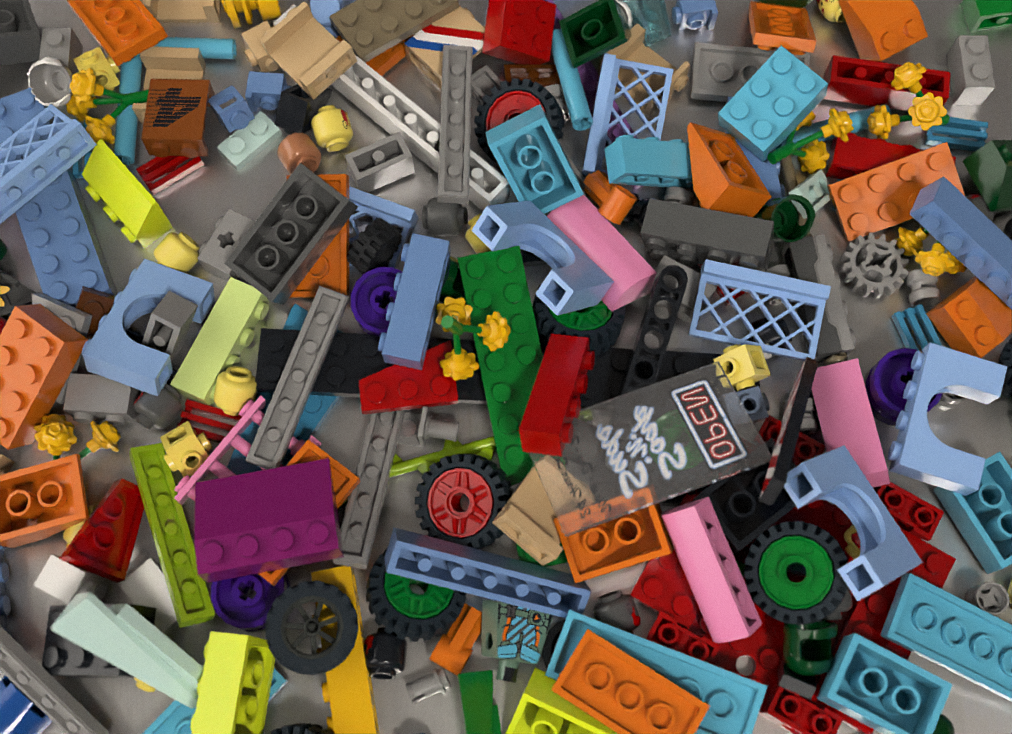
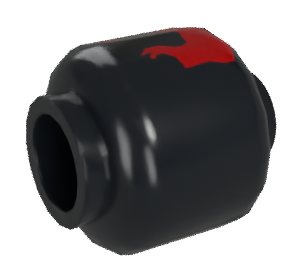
[364,627,408,680]

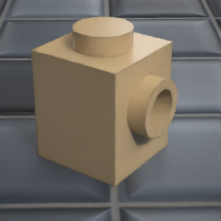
[241,20,280,73]

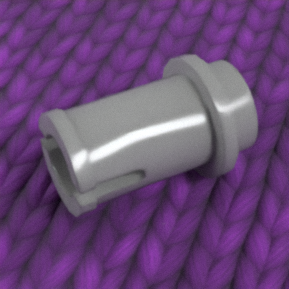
[406,667,451,704]

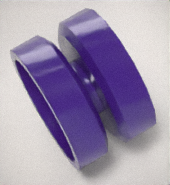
[351,267,403,337]
[864,348,943,426]
[211,574,292,633]

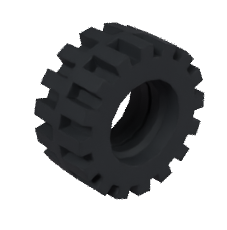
[347,218,402,274]

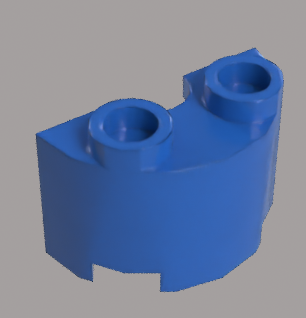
[0,675,52,734]

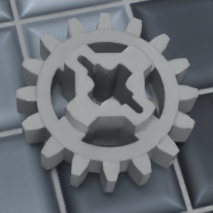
[840,233,909,299]

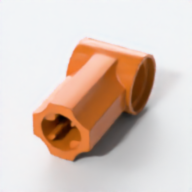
[583,170,637,225]
[429,603,482,677]

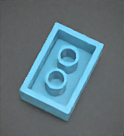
[718,45,828,162]
[485,104,584,214]
[932,452,1012,574]
[816,633,953,734]

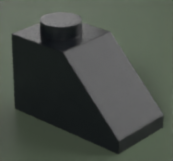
[275,84,332,134]

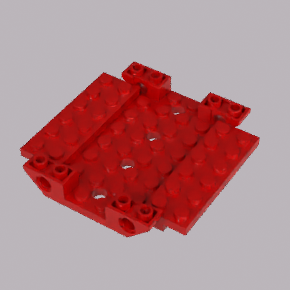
[630,414,956,734]

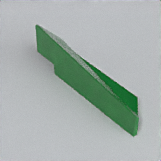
[458,670,502,734]

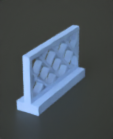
[582,53,674,177]
[0,104,97,224]
[349,186,418,268]
[688,259,831,361]

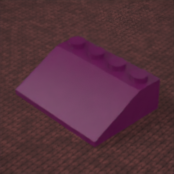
[194,458,344,583]

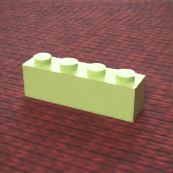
[170,277,269,406]

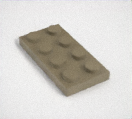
[329,0,459,63]

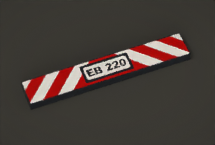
[759,357,818,505]

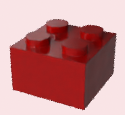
[482,0,556,64]

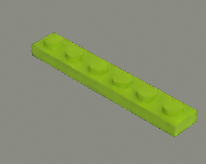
[129,443,215,628]

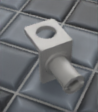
[398,406,460,447]

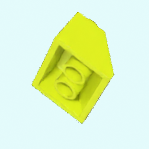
[82,139,173,249]
[190,631,275,734]
[505,667,618,734]

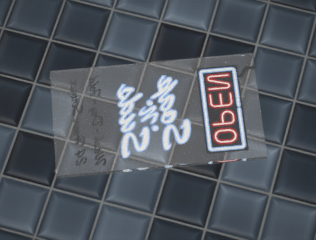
[528,361,772,537]

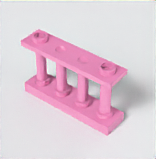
[174,395,322,505]

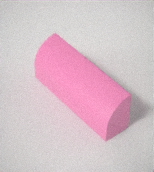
[547,195,657,312]
[811,358,890,487]
[660,496,762,643]

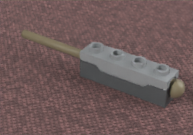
[780,155,856,366]

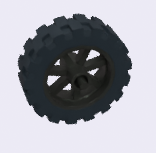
[265,581,358,675]

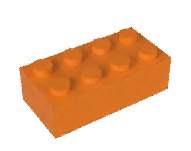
[0,304,88,450]

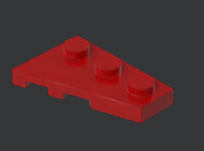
[359,340,458,415]
[59,478,144,583]

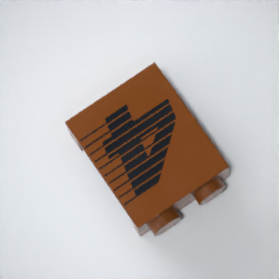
[141,79,215,158]

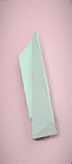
[51,592,204,709]

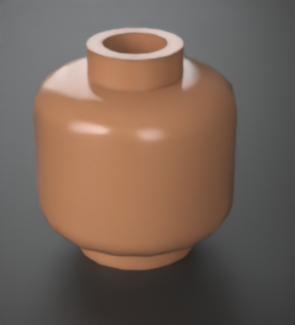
[277,133,321,174]

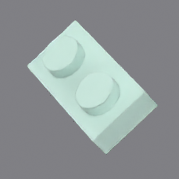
[217,111,282,171]
[789,169,832,219]

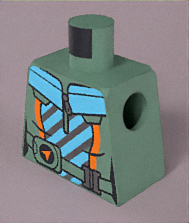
[481,600,553,683]

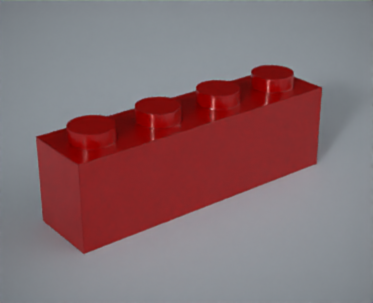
[823,55,951,111]
[825,132,956,179]
[519,334,595,457]

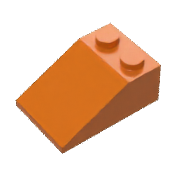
[838,0,928,62]
[687,122,772,217]
[926,276,1012,358]
[0,454,89,548]
[553,485,674,583]

